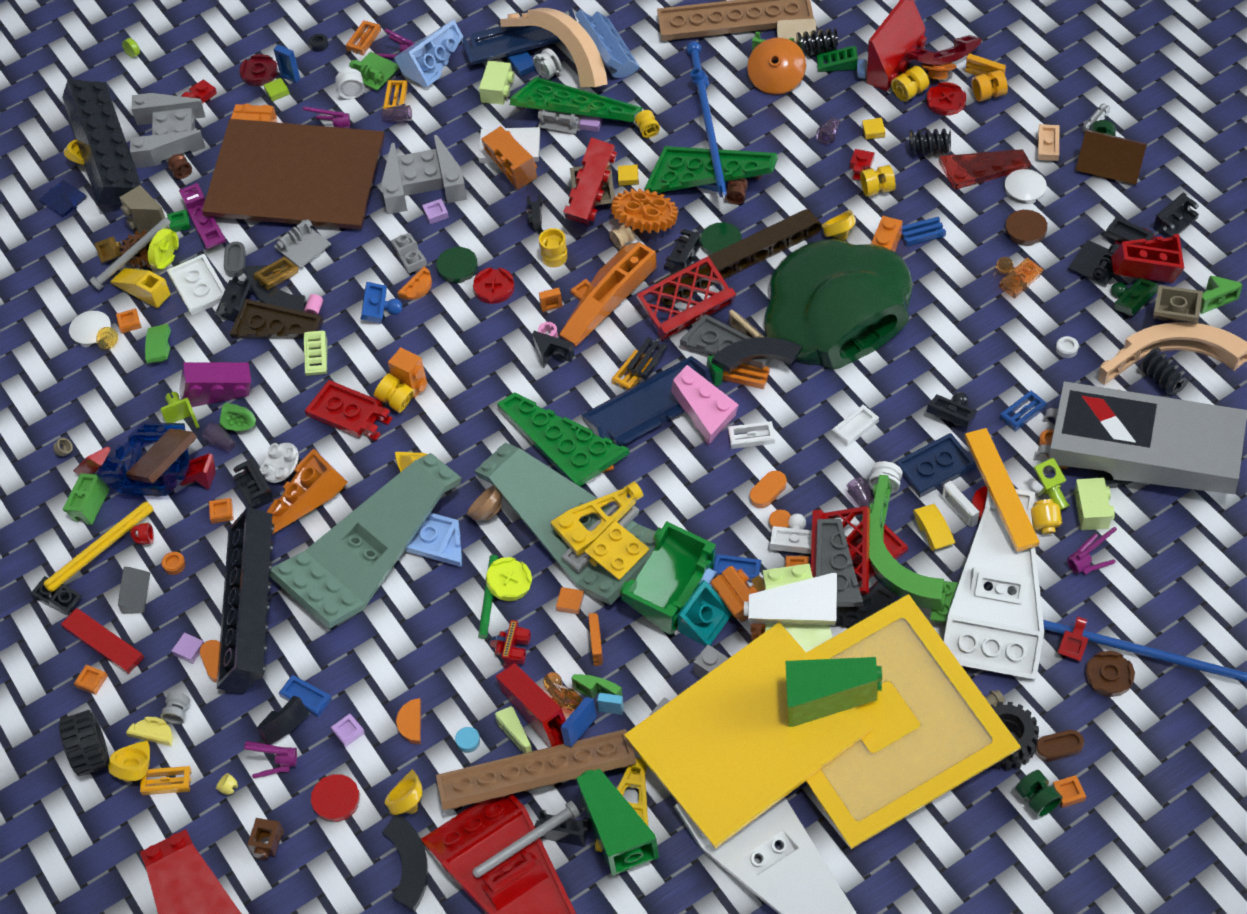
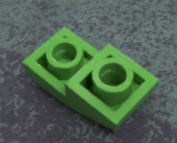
[145,324,171,363]

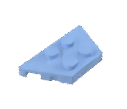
[404,513,462,567]

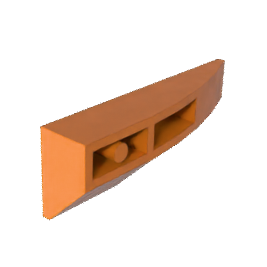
[559,242,657,347]

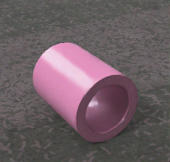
[304,294,323,315]

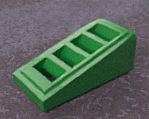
[817,46,858,72]

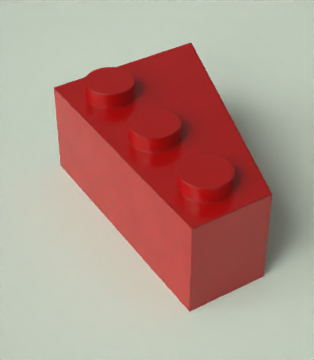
[1111,234,1185,283]

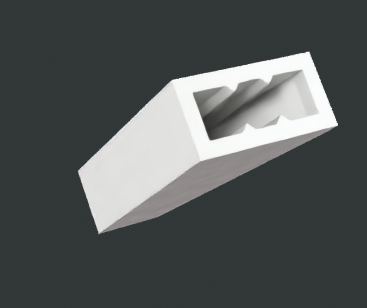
[744,573,837,626]

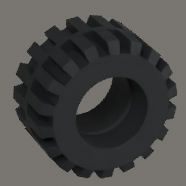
[991,702,1039,770]
[59,710,109,777]

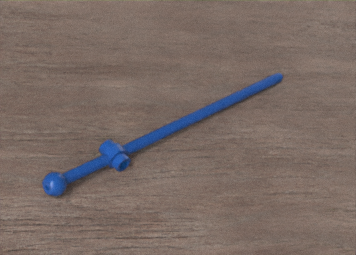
[686,41,727,198]
[1043,620,1247,682]

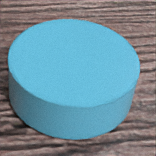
[455,727,480,752]

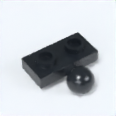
[926,392,977,428]

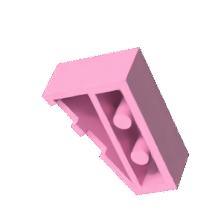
[671,365,739,446]

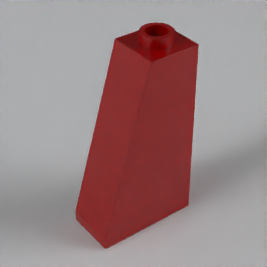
[496,663,566,747]

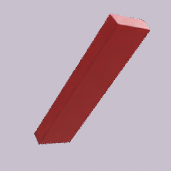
[61,608,144,674]

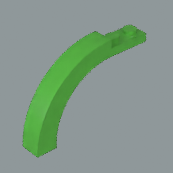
[862,475,947,611]

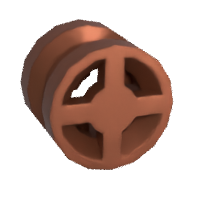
[167,154,192,179]

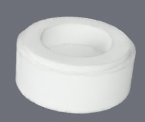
[1056,336,1079,358]

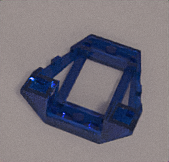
[97,422,190,497]

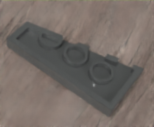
[680,314,772,369]
[816,519,864,607]

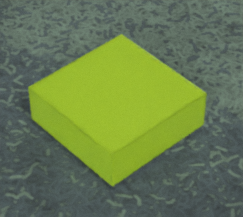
[263,78,290,101]

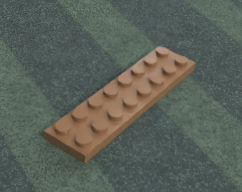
[657,0,814,41]
[436,729,636,811]

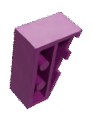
[179,362,251,407]

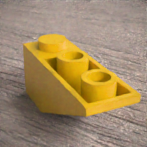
[110,268,171,308]

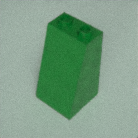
[785,657,882,727]
[576,769,659,876]

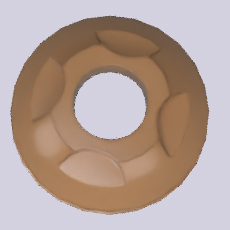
[467,485,502,521]

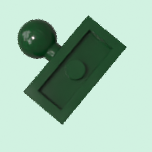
[1110,278,1158,315]

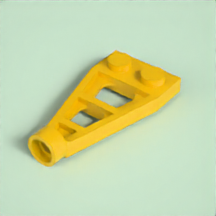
[551,481,643,556]
[595,758,649,852]

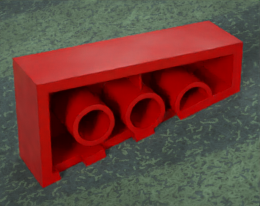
[563,137,617,226]

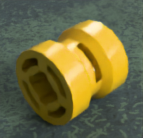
[635,110,660,138]

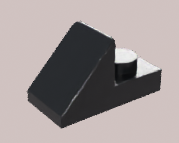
[532,330,574,368]

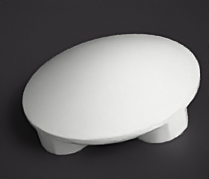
[1005,169,1046,204]
[69,311,111,347]
[259,443,299,483]

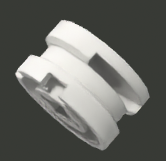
[533,48,562,80]
[335,69,365,99]
[868,461,903,494]

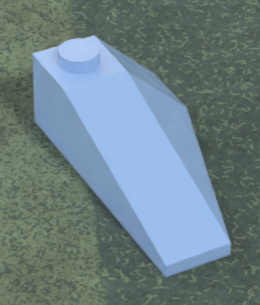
[394,20,463,87]

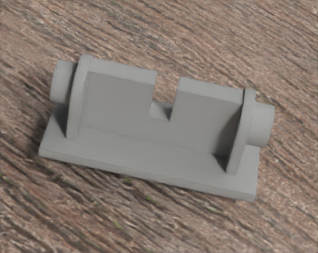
[538,110,581,134]

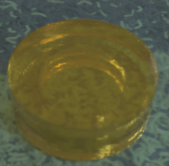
[96,327,118,349]

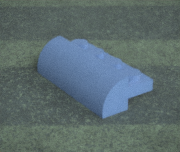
[575,9,640,78]

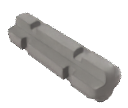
[1082,103,1111,133]

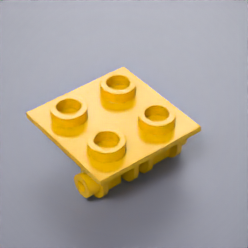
[584,521,650,580]

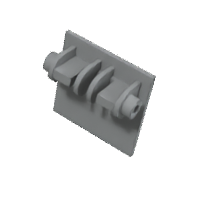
[274,219,331,268]

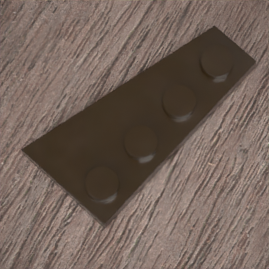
[230,299,323,338]

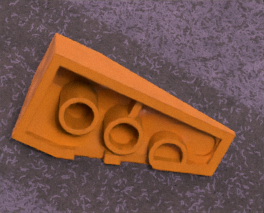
[267,448,348,534]

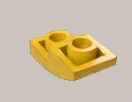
[913,504,955,551]

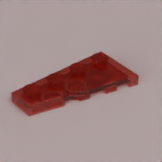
[939,149,1031,190]

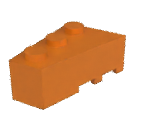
[481,126,537,190]

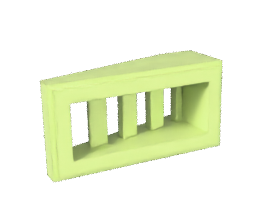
[304,331,327,376]
[495,706,532,754]

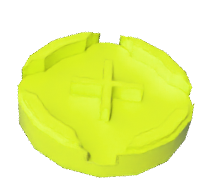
[148,228,179,269]
[485,557,532,601]

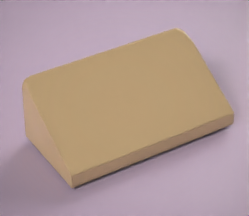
[777,19,816,43]
[729,310,764,338]

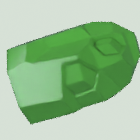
[220,403,256,431]

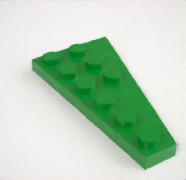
[510,77,642,122]
[644,146,778,193]
[497,392,629,487]

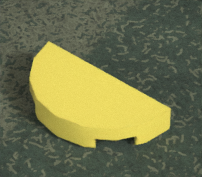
[126,717,173,746]

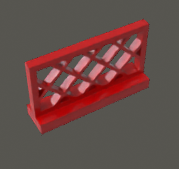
[636,256,736,341]
[811,506,870,595]

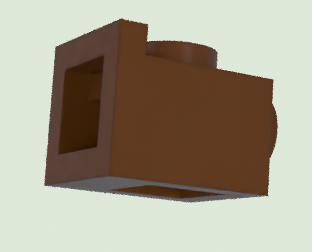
[247,818,284,860]

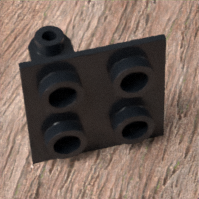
[1068,240,1119,286]

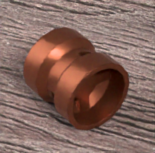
[725,178,748,205]

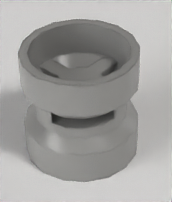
[161,692,190,724]

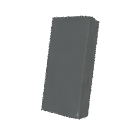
[118,567,150,614]

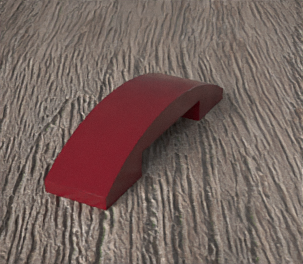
[906,35,982,65]

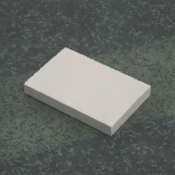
[479,127,541,163]
[167,254,225,316]

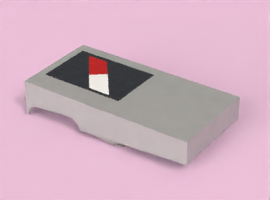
[1037,381,1247,494]

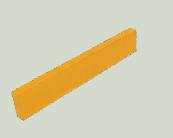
[964,428,1040,552]

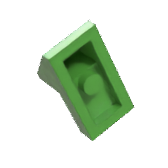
[1200,276,1243,314]

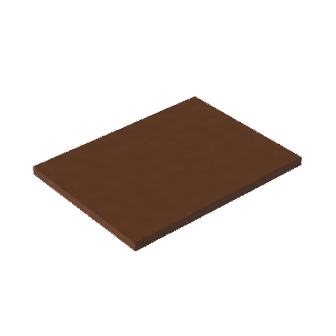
[202,119,385,230]

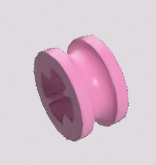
[538,322,558,338]

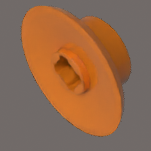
[921,63,957,79]

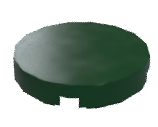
[701,222,742,255]
[436,247,478,283]

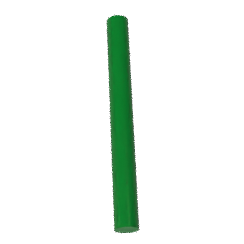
[478,555,499,639]

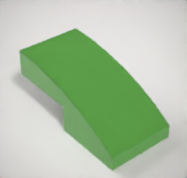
[571,674,622,699]

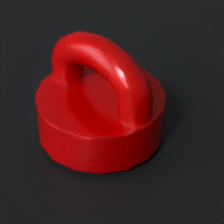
[130,522,154,545]

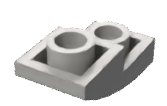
[391,233,428,273]

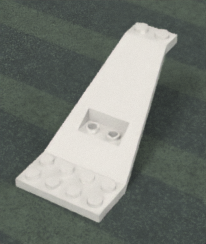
[943,489,1044,680]
[674,797,857,914]

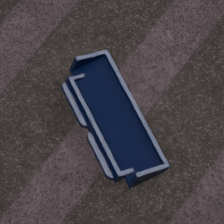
[462,9,577,65]
[582,356,713,446]

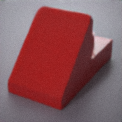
[176,453,216,489]

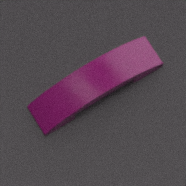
[179,183,226,249]

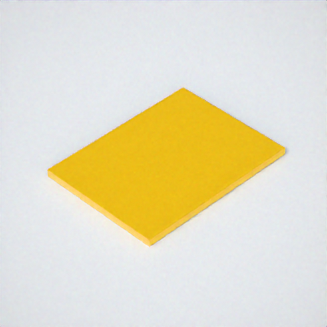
[624,622,873,849]

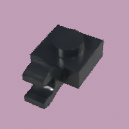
[526,195,543,232]

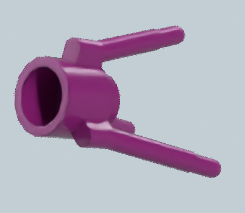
[375,29,415,59]
[303,107,350,129]
[1067,527,1117,575]
[244,741,297,778]

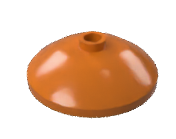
[747,38,806,95]

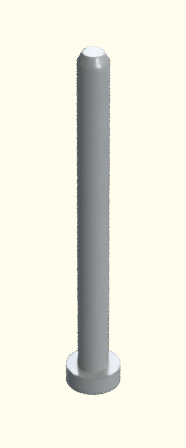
[90,218,171,290]
[472,801,580,878]

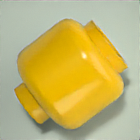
[1031,499,1062,534]

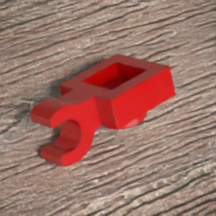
[181,79,217,104]
[850,149,875,181]
[1057,616,1089,661]

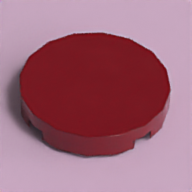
[239,54,278,86]

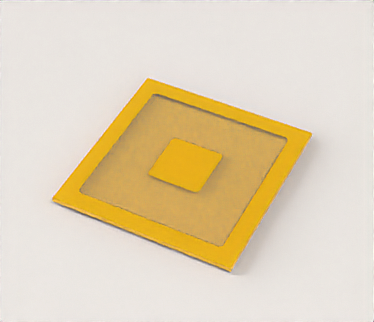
[806,594,1021,849]

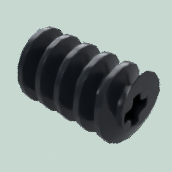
[796,27,838,56]
[909,128,951,156]
[1141,347,1189,395]

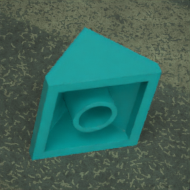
[677,580,732,647]

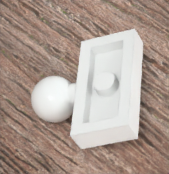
[770,514,812,554]

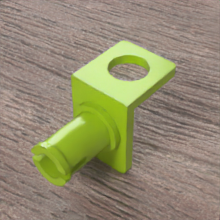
[160,392,199,428]
[1034,458,1070,511]

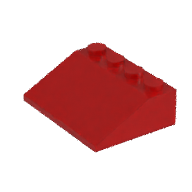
[866,0,927,91]

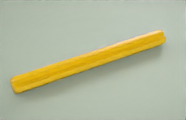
[43,502,154,592]

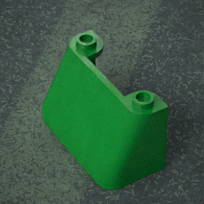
[620,521,716,635]

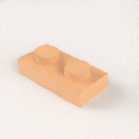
[1038,124,1059,161]

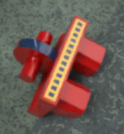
[490,620,531,668]

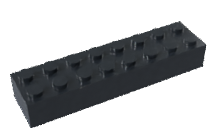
[62,79,142,205]
[216,507,274,695]

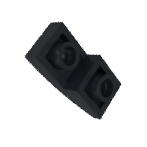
[31,576,82,614]
[257,696,309,745]

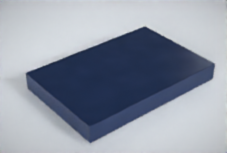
[895,433,977,498]

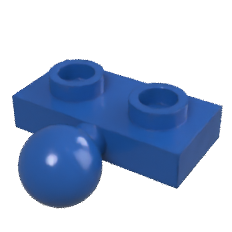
[360,282,403,324]

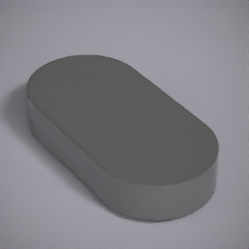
[224,241,246,278]

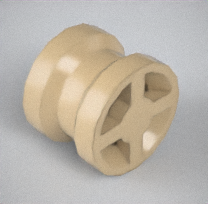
[609,223,635,249]

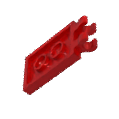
[305,380,393,441]

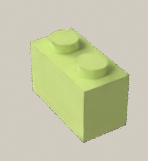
[479,61,515,105]
[1074,478,1115,530]

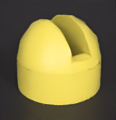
[216,773,238,795]

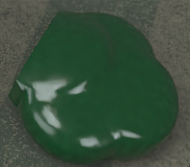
[764,239,913,369]

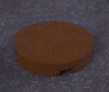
[1005,209,1048,246]
[1085,651,1135,697]

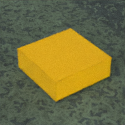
[862,118,886,139]
[618,164,639,186]

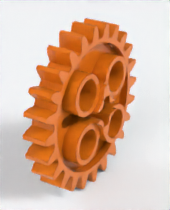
[611,188,678,233]

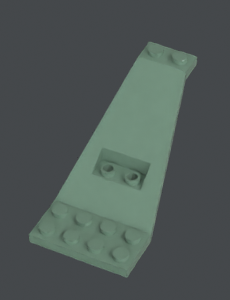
[475,442,656,605]
[269,453,461,629]

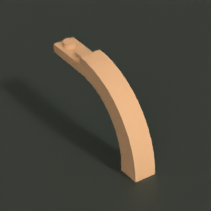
[500,8,608,87]
[1098,322,1247,385]

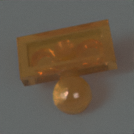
[996,257,1043,299]
[543,672,584,711]

